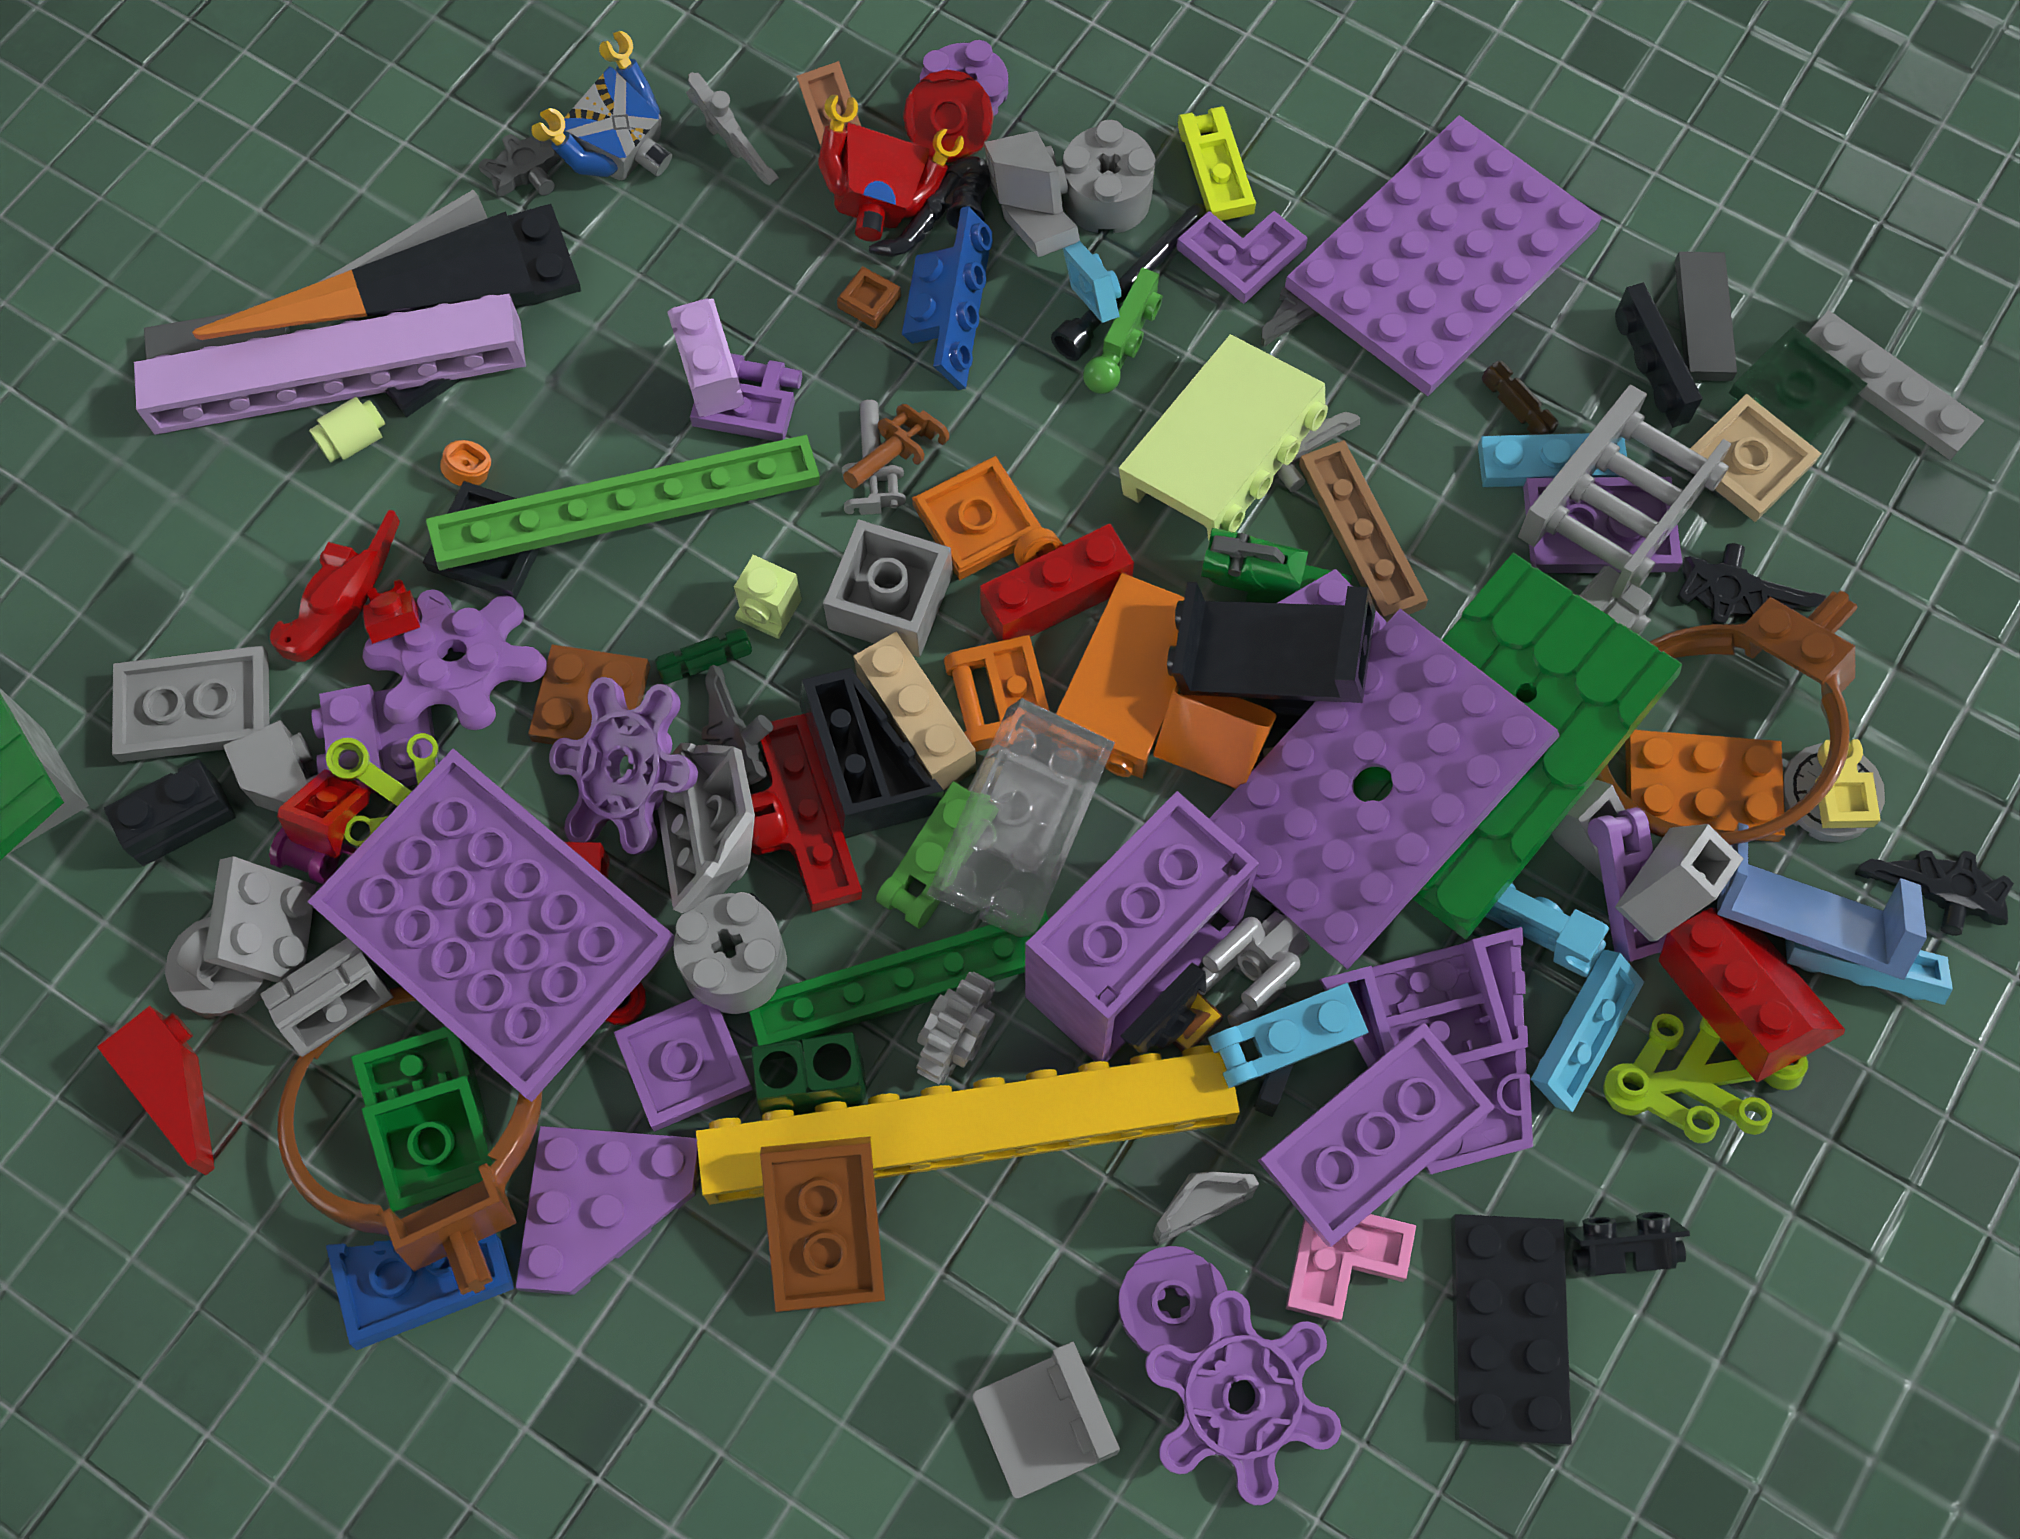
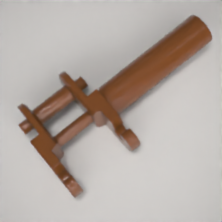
[843,404,950,489]

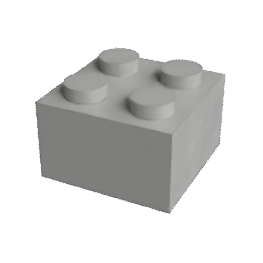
[823,519,953,658]

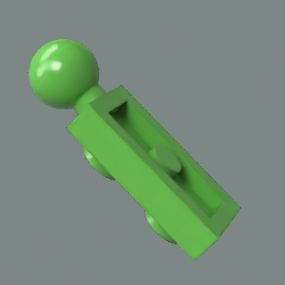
[1083,267,1163,394]

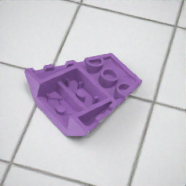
[1319,927,1533,1174]

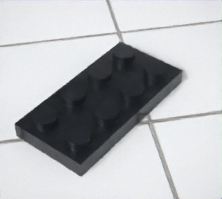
[1451,1214,1572,1446]

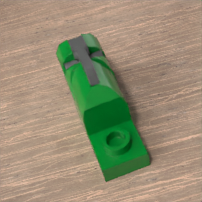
[1201,528,1353,603]

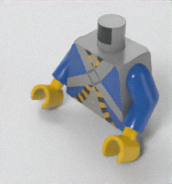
[531,31,672,180]

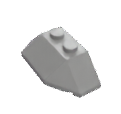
[658,742,755,913]

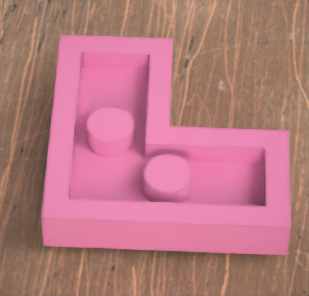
[1285,1214,1416,1322]

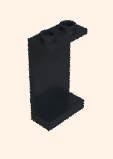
[1167,582,1376,703]

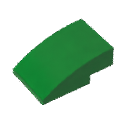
[351,1027,495,1212]

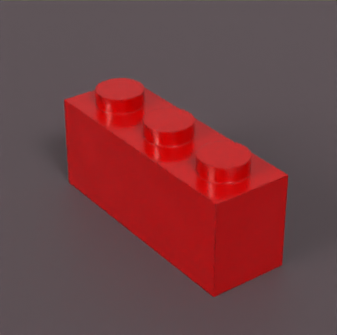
[980,523,1134,642]

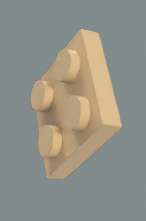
[1690,394,1822,522]

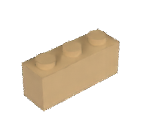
[854,631,976,790]

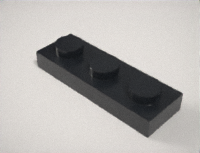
[1615,282,1703,428]

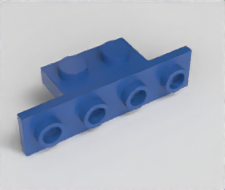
[902,206,993,390]

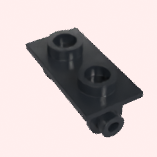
[1566,1212,1690,1277]

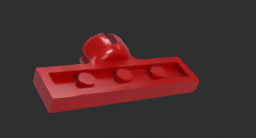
[751,714,862,912]

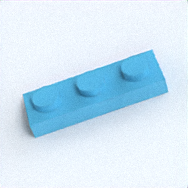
[1478,433,1627,487]
[1785,939,1953,1005]
[1530,949,1644,1112]

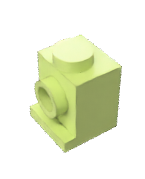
[734,555,802,639]

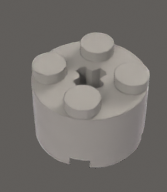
[1062,120,1155,233]
[674,892,787,1014]

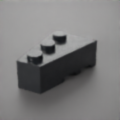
[800,668,944,838]

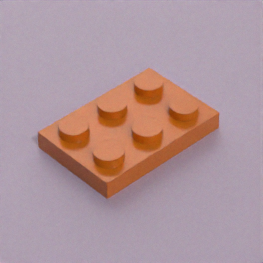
[1625,730,1785,842]

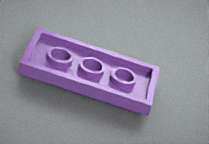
[1257,1023,1495,1247]

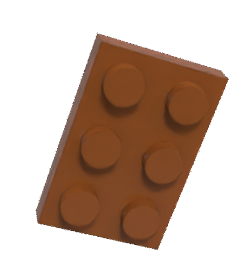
[760,1136,885,1312]

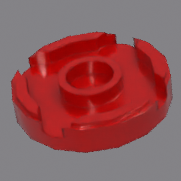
[903,69,994,164]

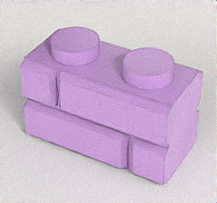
[667,298,745,417]

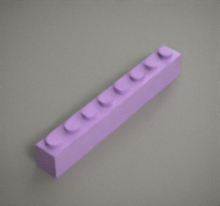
[134,294,526,435]

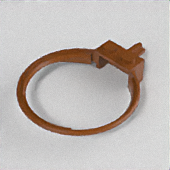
[1596,590,1858,845]
[277,986,542,1295]

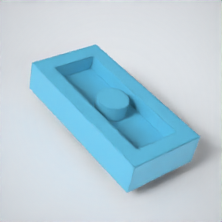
[1063,241,1121,323]

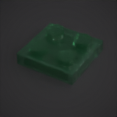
[1729,326,1868,444]

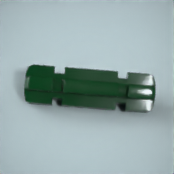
[655,627,752,684]

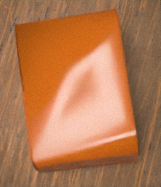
[1153,684,1277,789]

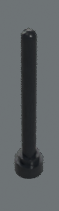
[1051,203,1207,361]

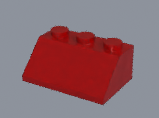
[1658,907,1846,1082]

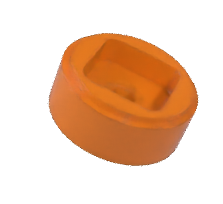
[440,440,491,486]
[1014,528,1064,567]

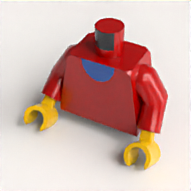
[818,95,964,242]

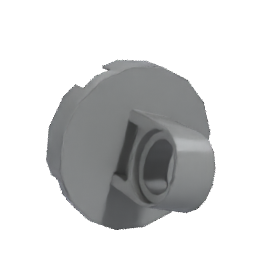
[165,917,272,1019]

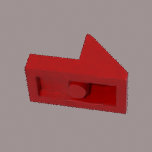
[277,769,372,858]

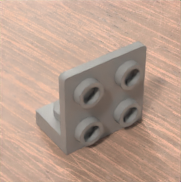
[972,1341,1120,1499]

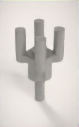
[1198,911,1310,1027]

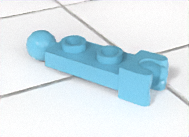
[1485,883,1609,977]

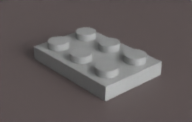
[112,646,270,762]

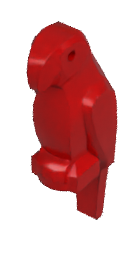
[270,510,400,662]

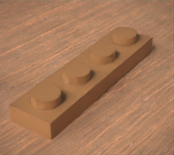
[1299,440,1428,622]

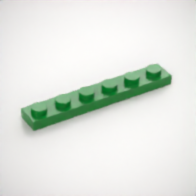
[749,908,1049,1046]

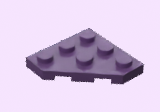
[516,1126,699,1295]

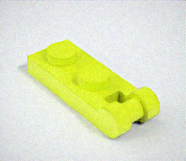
[1178,106,1256,221]

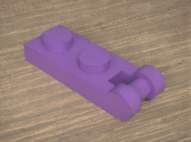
[1588,807,1667,961]

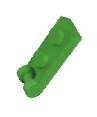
[876,781,999,929]

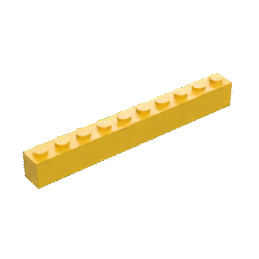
[696,1045,1240,1205]

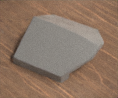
[1153,1172,1259,1246]

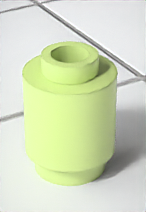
[309,396,385,463]

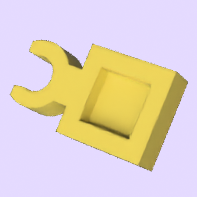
[1815,739,1881,828]

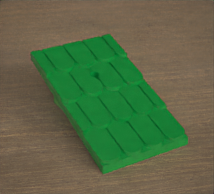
[1354,552,1682,940]

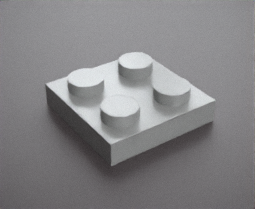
[204,856,316,983]

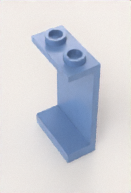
[1717,822,1927,980]

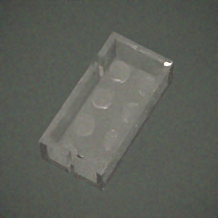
[927,698,1115,937]

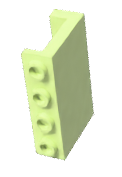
[1119,334,1328,541]

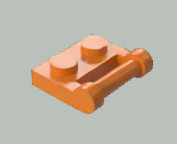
[943,635,1052,752]

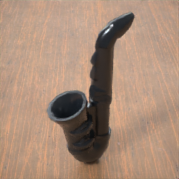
[869,156,991,257]

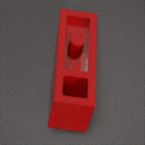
[97,1006,215,1175]

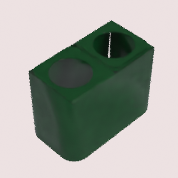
[751,1032,867,1119]

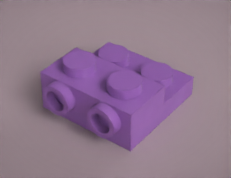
[311,684,438,793]

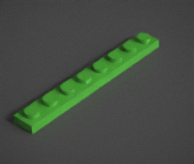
[426,435,820,570]

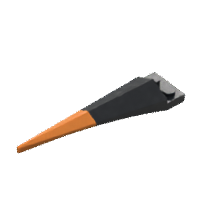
[192,203,581,340]

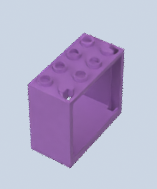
[1025,791,1259,1062]

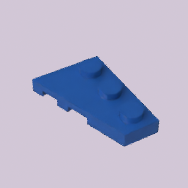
[326,1233,515,1351]

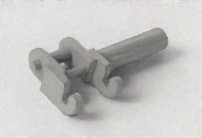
[842,400,906,515]

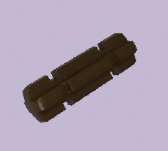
[1482,360,1559,435]

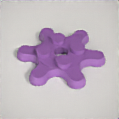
[363,589,547,730]
[549,677,698,855]
[1145,1290,1341,1505]

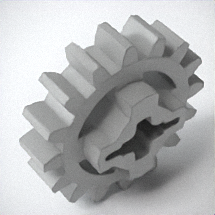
[916,971,995,1085]

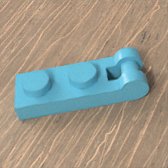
[1208,982,1369,1088]

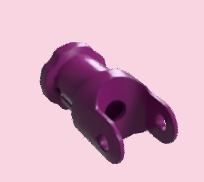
[269,827,357,884]

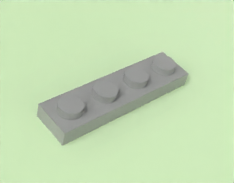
[1795,310,1985,460]

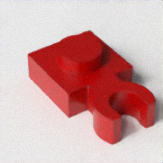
[363,579,420,644]

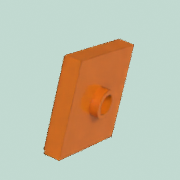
[912,456,1042,581]

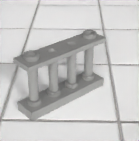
[1518,384,1731,599]

